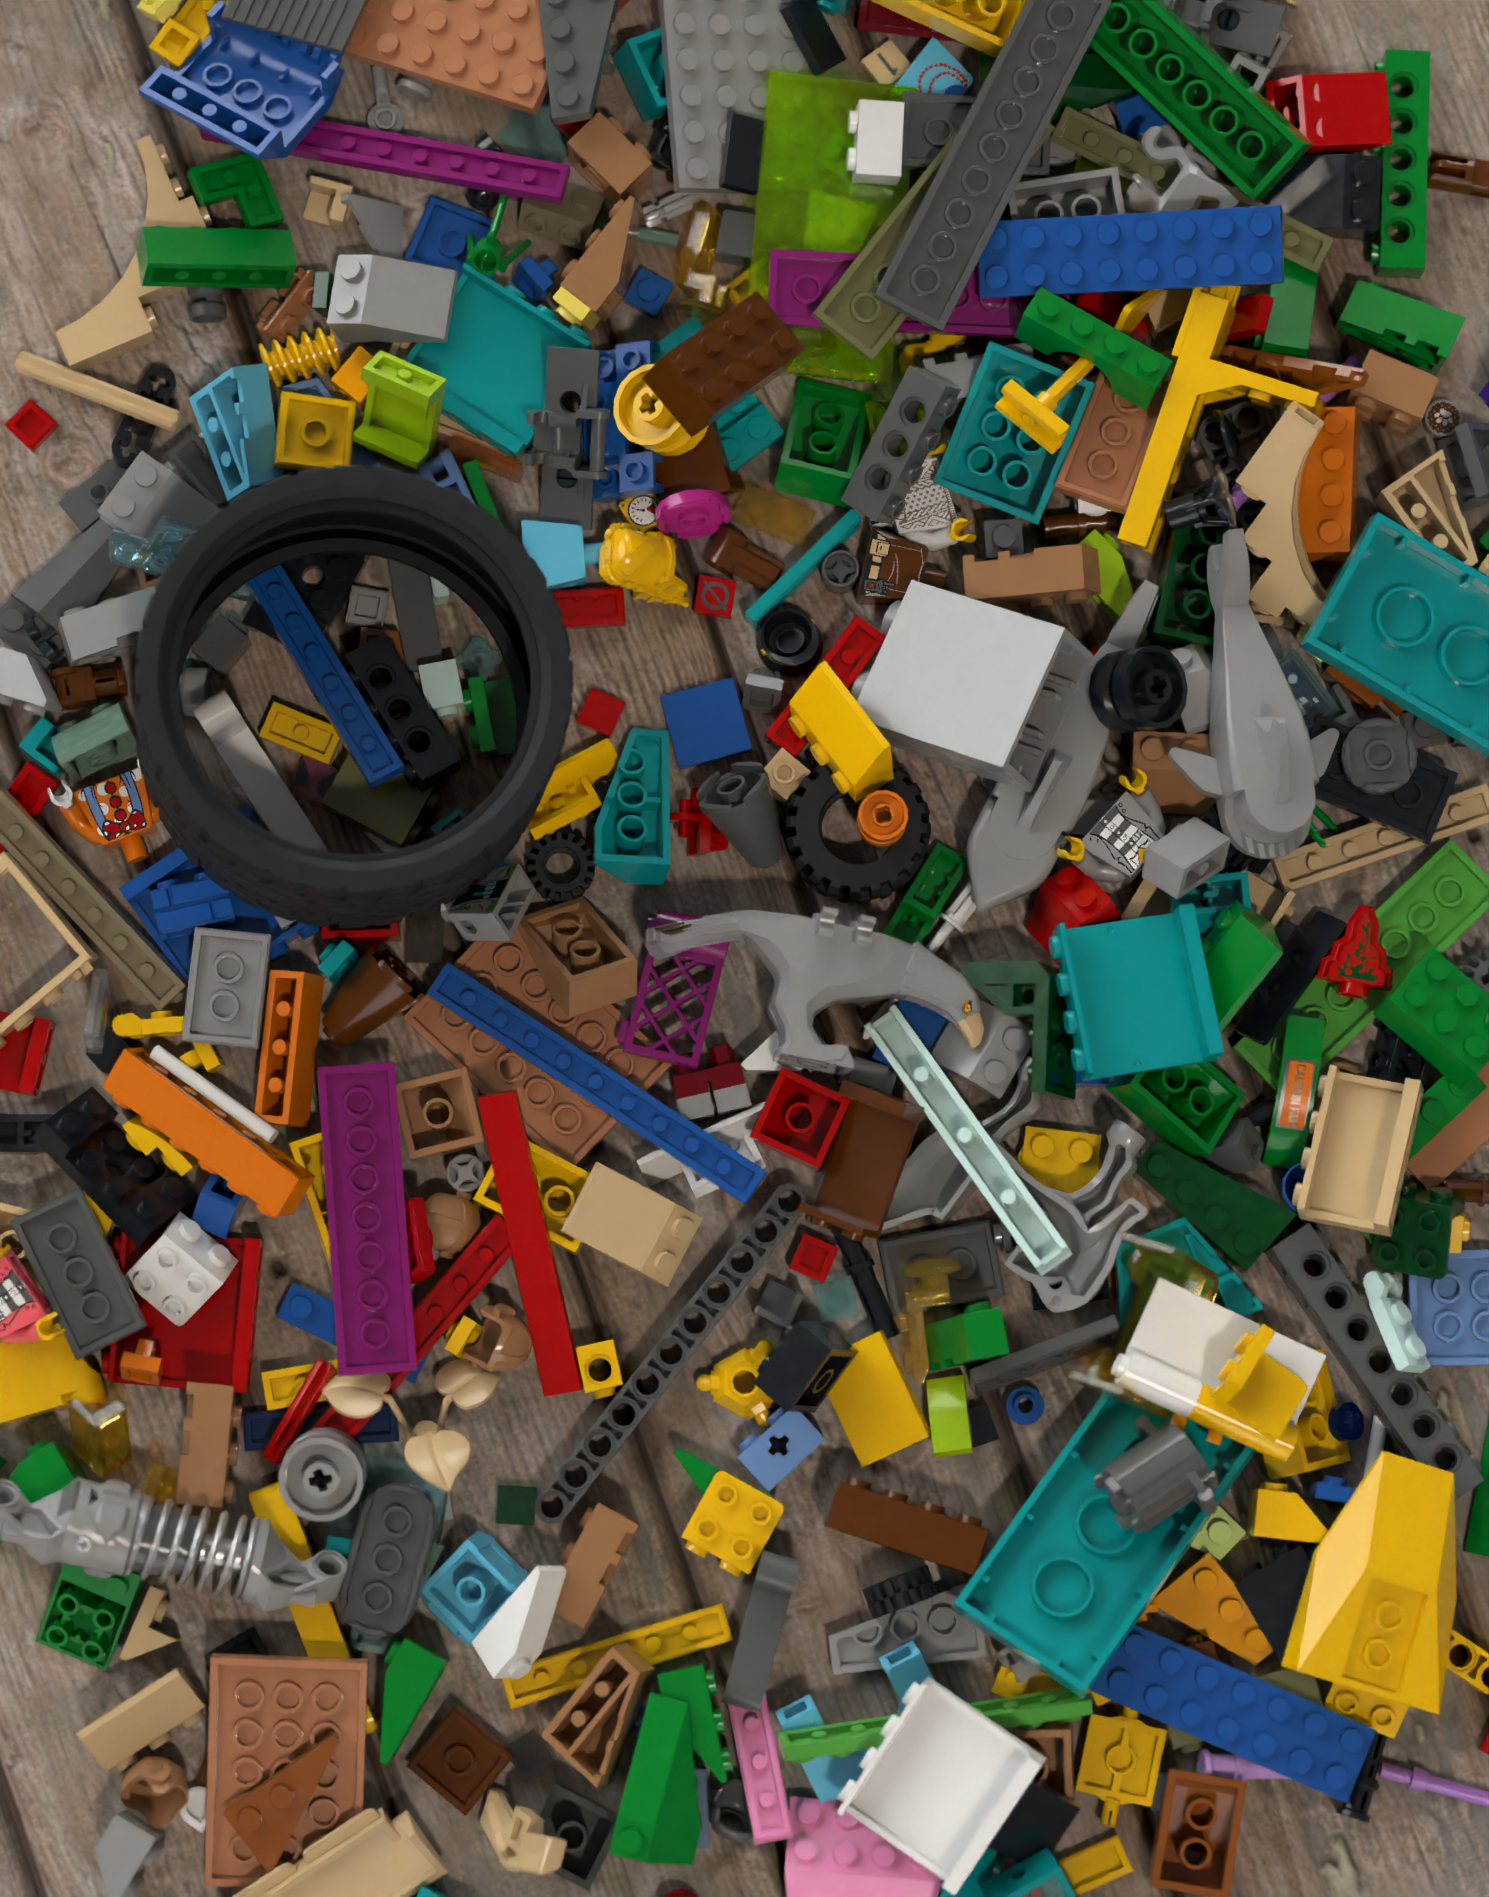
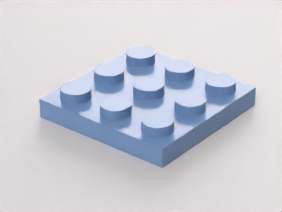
[1407,1250,1489,1366]

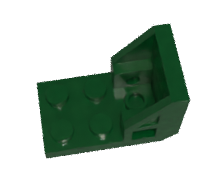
[964,960,1076,1100]

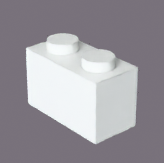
[846,99,904,185]

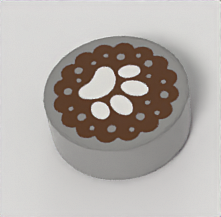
[1423,400,1462,439]

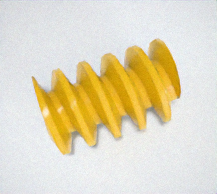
[258,327,341,388]

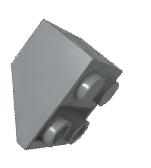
[95,1810,166,1897]

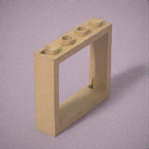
[0,851,98,1049]

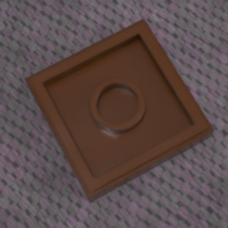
[406,1704,516,1816]

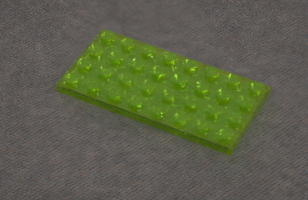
[747,71,918,385]

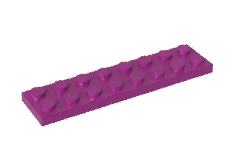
[768,249,1070,338]
[317,1062,417,1377]

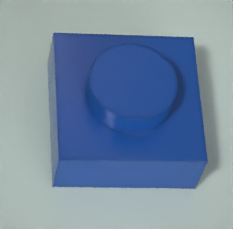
[623,267,674,320]

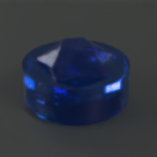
[1328,1402,1364,1442]

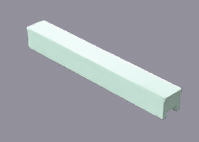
[864,1004,1073,1277]

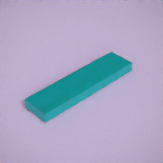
[745,508,861,629]

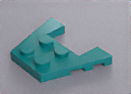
[1114,1217,1264,1354]

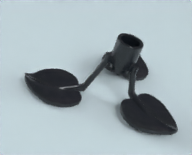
[1164,409,1253,583]

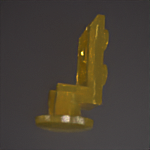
[674,200,731,324]
[899,1257,961,1384]

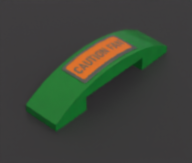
[1262,1014,1326,1168]

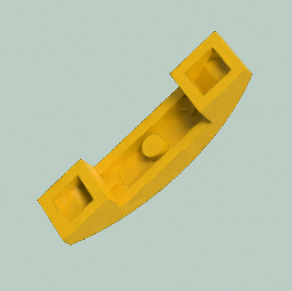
[149,0,228,68]

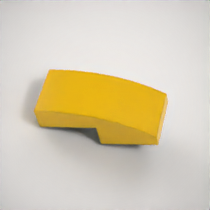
[122,1115,199,1176]

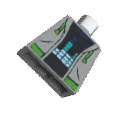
[440,863,537,941]

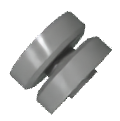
[278,1427,367,1522]

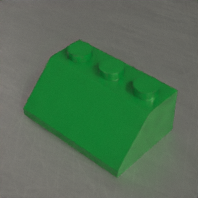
[1201,900,1284,1033]
[1105,1062,1246,1157]

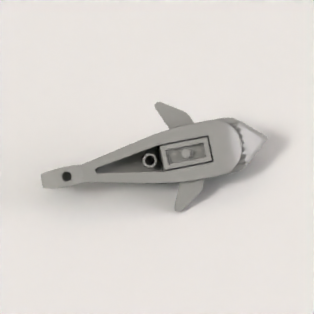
[966,579,1159,912]

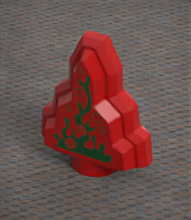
[1316,905,1393,999]

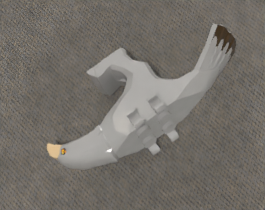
[644,906,984,1077]

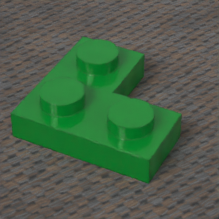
[187,154,285,229]

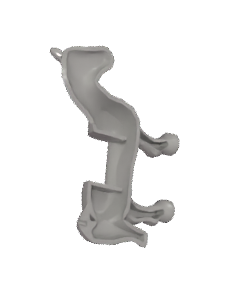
[806,1055,1148,1313]

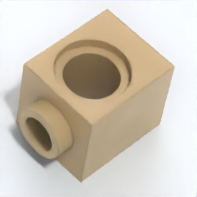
[764,748,811,807]

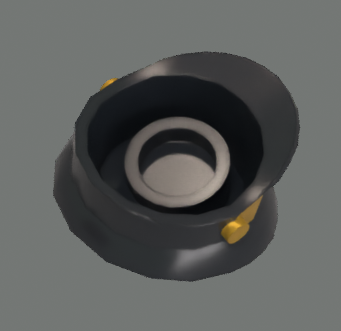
[756,608,823,677]

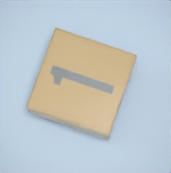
[861,39,911,93]

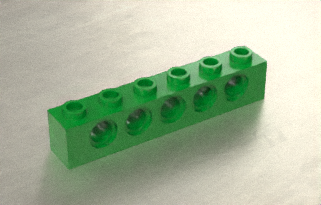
[1369,49,1430,279]

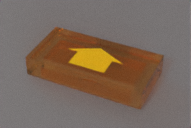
[448,435,524,484]

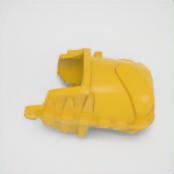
[598,522,689,607]

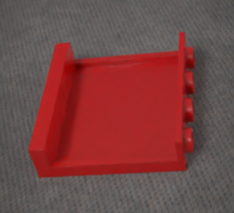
[102,1231,264,1394]

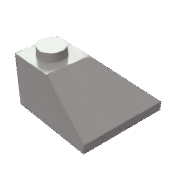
[1170,643,1213,735]

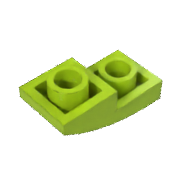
[926,1375,973,1458]

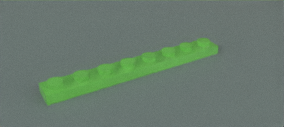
[777,1688,1093,1764]

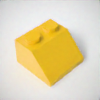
[1245,1482,1328,1544]

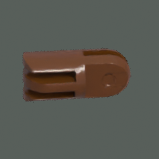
[1427,151,1489,199]

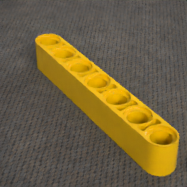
[248,1481,379,1735]

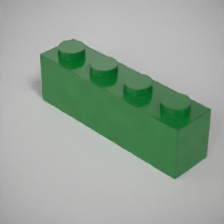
[136,226,296,289]

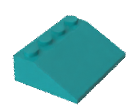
[933,341,1095,525]

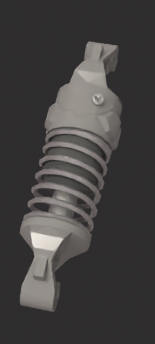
[0,1478,348,1612]

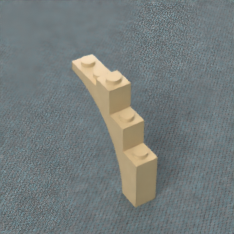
[55,135,213,372]
[1235,400,1328,626]

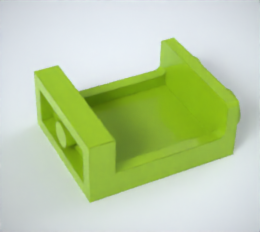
[352,350,447,469]

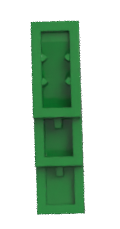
[883,842,967,944]

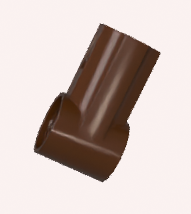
[704,527,785,592]

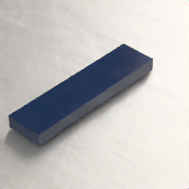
[243,1403,400,1452]

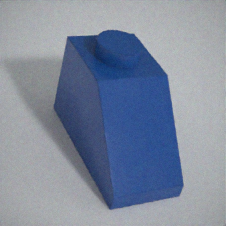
[192,1174,248,1239]

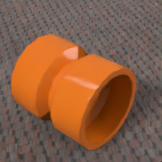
[857,790,908,847]

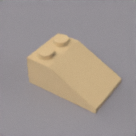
[561,1162,703,1287]

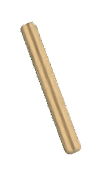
[14,351,183,432]

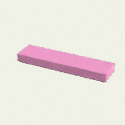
[727,1693,794,1845]

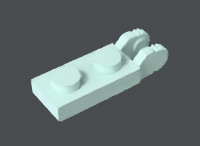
[1362,1270,1430,1374]

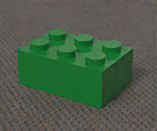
[1373,947,1489,1089]

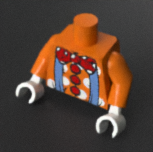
[47,754,161,864]

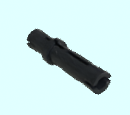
[834,1233,900,1339]

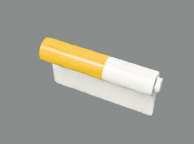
[1111,1278,1326,1463]

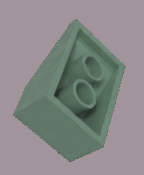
[50,702,137,783]

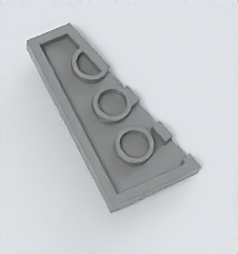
[828,1582,987,1675]

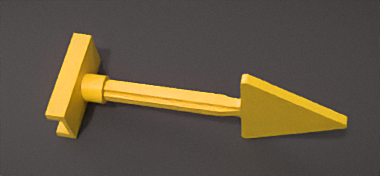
[994,290,1166,455]

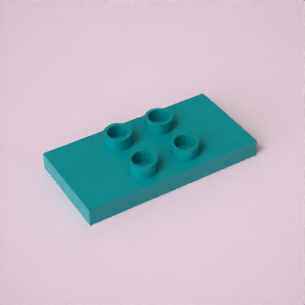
[1299,512,1489,759]
[954,1377,1256,1699]

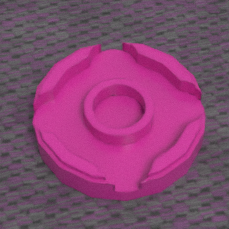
[655,489,731,540]

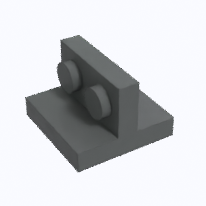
[1437,422,1489,512]

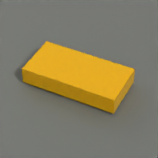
[1057,1834,1133,1897]

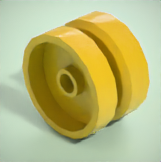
[613,364,708,456]

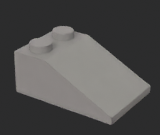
[326,255,458,342]
[97,450,219,565]

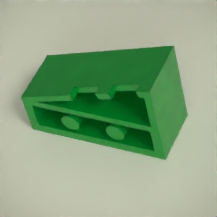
[1253,257,1318,358]
[1335,280,1466,376]

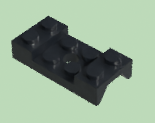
[242,553,371,644]
[32,1086,198,1248]

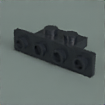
[1235,911,1347,1046]

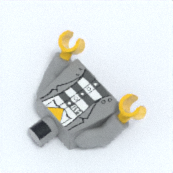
[1056,766,1166,884]

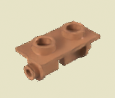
[255,268,315,346]

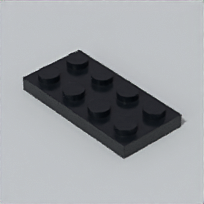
[1309,715,1459,845]

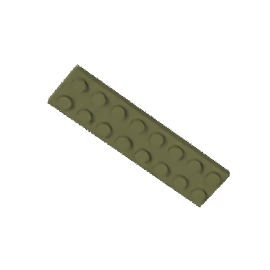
[812,123,1055,363]

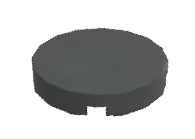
[1340,718,1418,795]

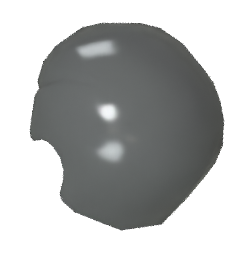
[708,1779,753,1843]

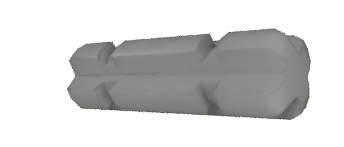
[642,192,712,228]

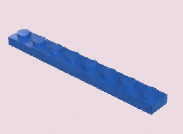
[245,565,404,789]

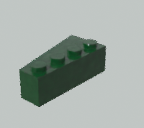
[1132,1140,1297,1274]

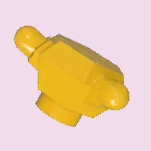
[695,1340,774,1427]

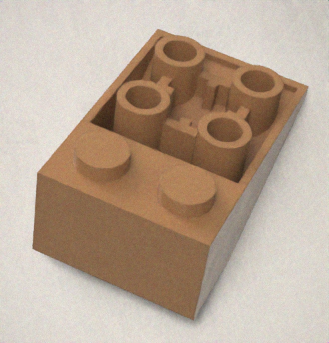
[560,195,644,322]

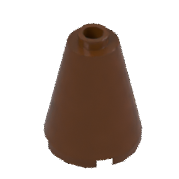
[322,941,427,1045]

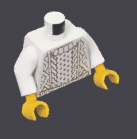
[867,432,976,551]

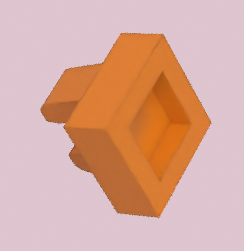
[120,1338,163,1386]

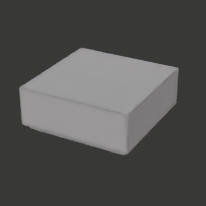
[345,585,390,629]

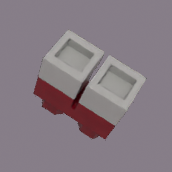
[672,1043,752,1123]

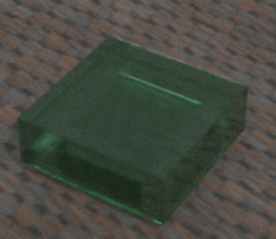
[496,1485,537,1526]

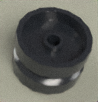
[1089,645,1188,734]

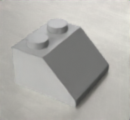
[930,1000,1031,1099]

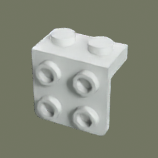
[124,1212,239,1326]

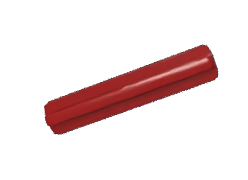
[263,1358,335,1464]

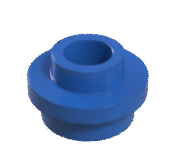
[1006,1386,1044,1425]

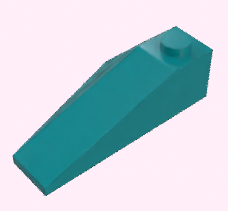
[593,728,670,885]

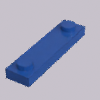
[276,1282,431,1384]

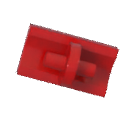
[670,787,728,857]

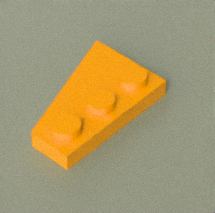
[1151,1550,1273,1666]

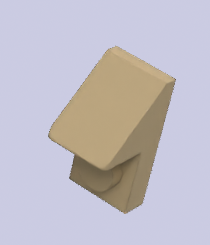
[119,1585,181,1661]

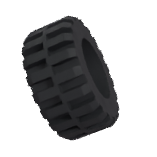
[785,765,931,904]

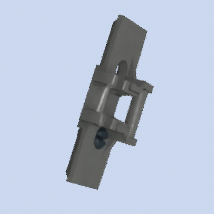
[1164,0,1287,59]
[525,346,611,531]

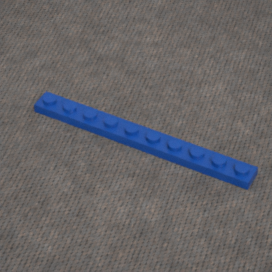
[426,962,767,1205]

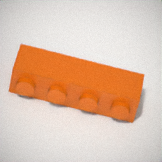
[255,969,325,1129]

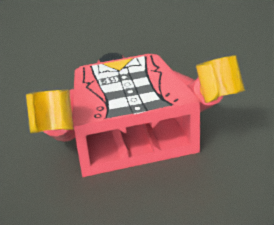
[0,1244,65,1344]

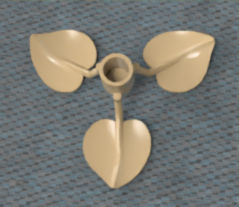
[321,1359,500,1492]

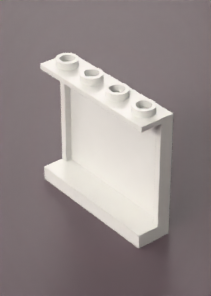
[836,1677,1047,1896]

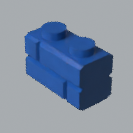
[150,872,236,941]

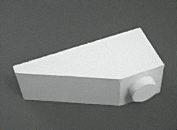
[471,1566,567,1679]

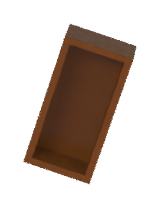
[642,291,805,437]
[824,1476,989,1575]

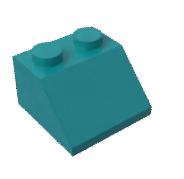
[612,28,668,123]

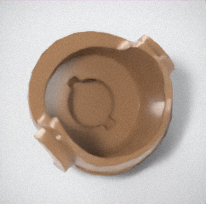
[424,1190,481,1260]
[462,1303,532,1373]
[120,1755,188,1830]

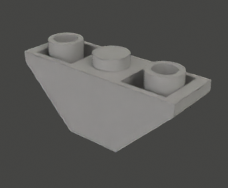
[0,647,62,717]

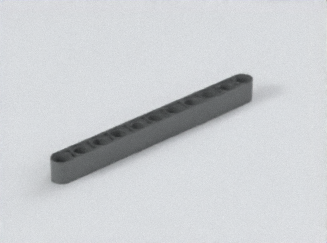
[535,1184,807,1524]

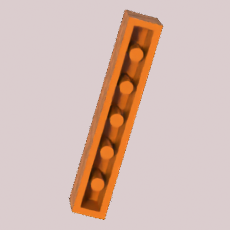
[102,1047,316,1218]

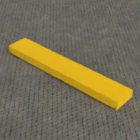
[502,1603,733,1709]

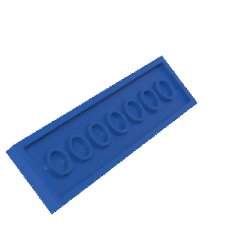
[979,205,1284,299]
[1089,1625,1377,1803]

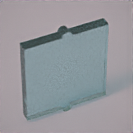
[498,97,570,163]

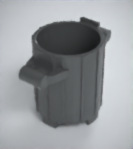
[1093,1416,1219,1534]

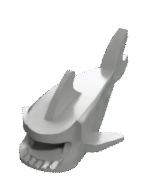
[1168,528,1339,859]

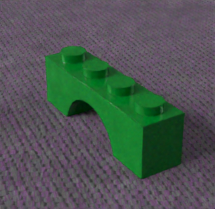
[1014,286,1173,411]

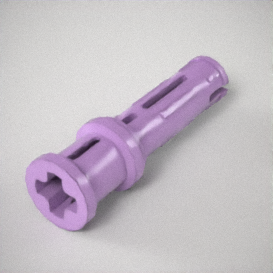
[1197,1749,1290,1781]

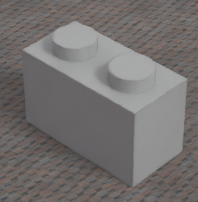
[1142,817,1231,900]

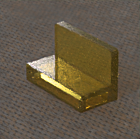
[68,1398,132,1478]

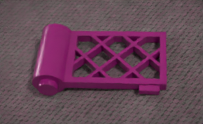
[617,908,730,1070]

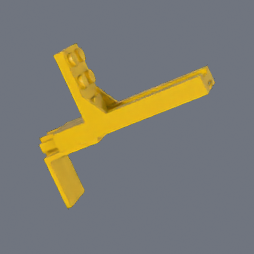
[1117,286,1324,555]

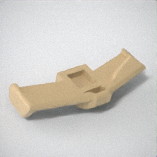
[479,1787,567,1875]

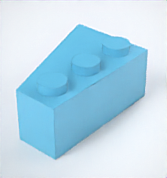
[189,363,282,501]

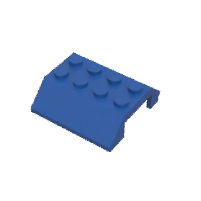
[138,0,345,160]

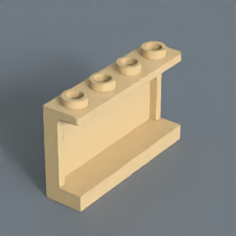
[1292,1065,1423,1237]

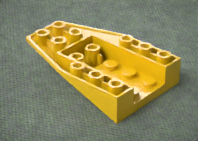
[1281,1451,1457,1715]

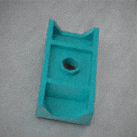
[652,315,785,475]

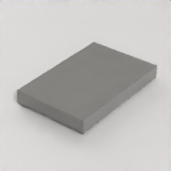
[181,927,272,1050]

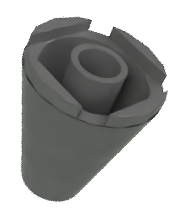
[696,761,784,869]

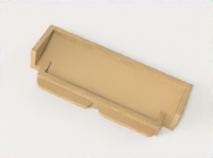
[232,1807,448,1897]

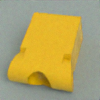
[0,1323,109,1427]

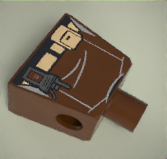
[856,527,947,606]

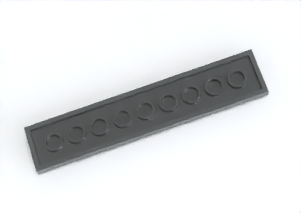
[873,0,1112,333]

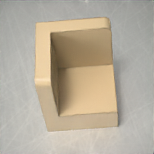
[303,175,355,232]

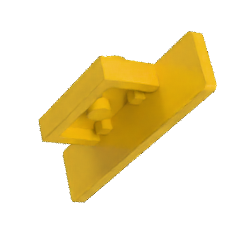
[476,738,620,841]

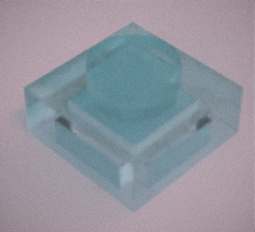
[814,1278,859,1323]

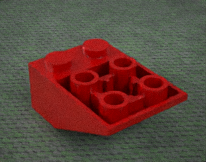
[1266,72,1393,155]

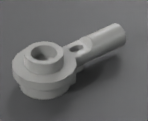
[367,66,404,134]

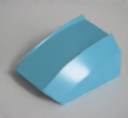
[420,1530,528,1646]

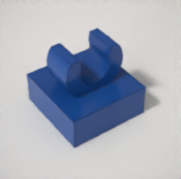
[511,256,559,307]

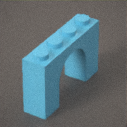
[775,1640,934,1803]

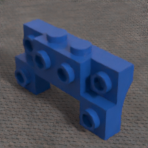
[580,340,664,504]

